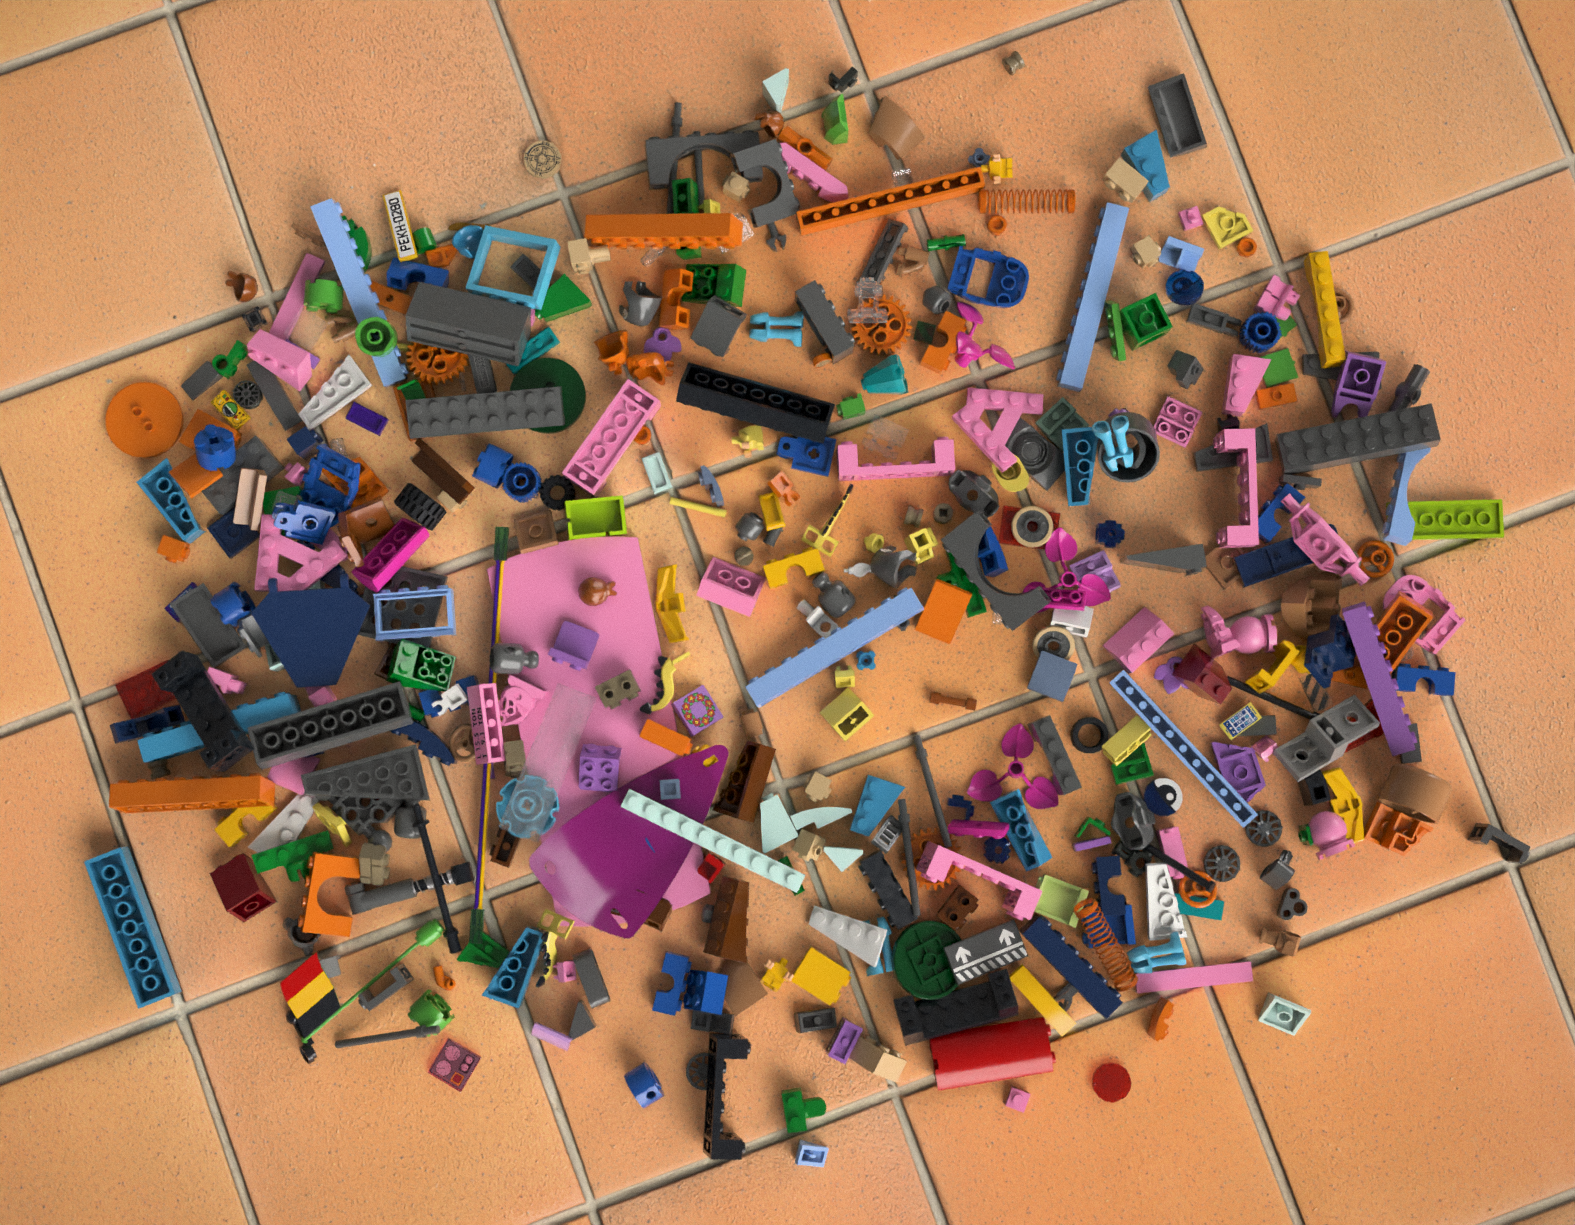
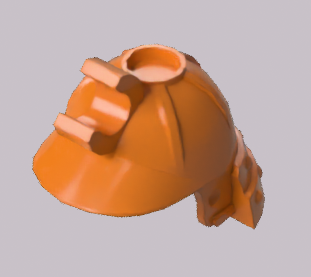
[594,329,629,376]
[626,352,674,385]

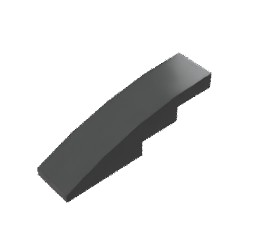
[247,361,302,431]

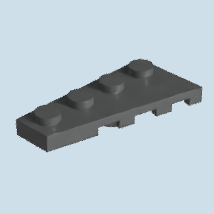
[1302,352,1382,390]
[1193,423,1273,472]

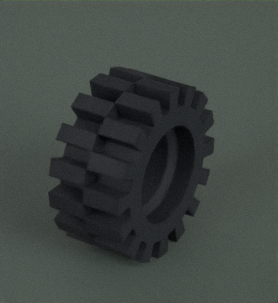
[539,475,575,511]

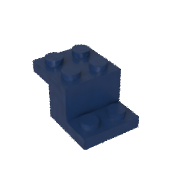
[1304,614,1356,689]

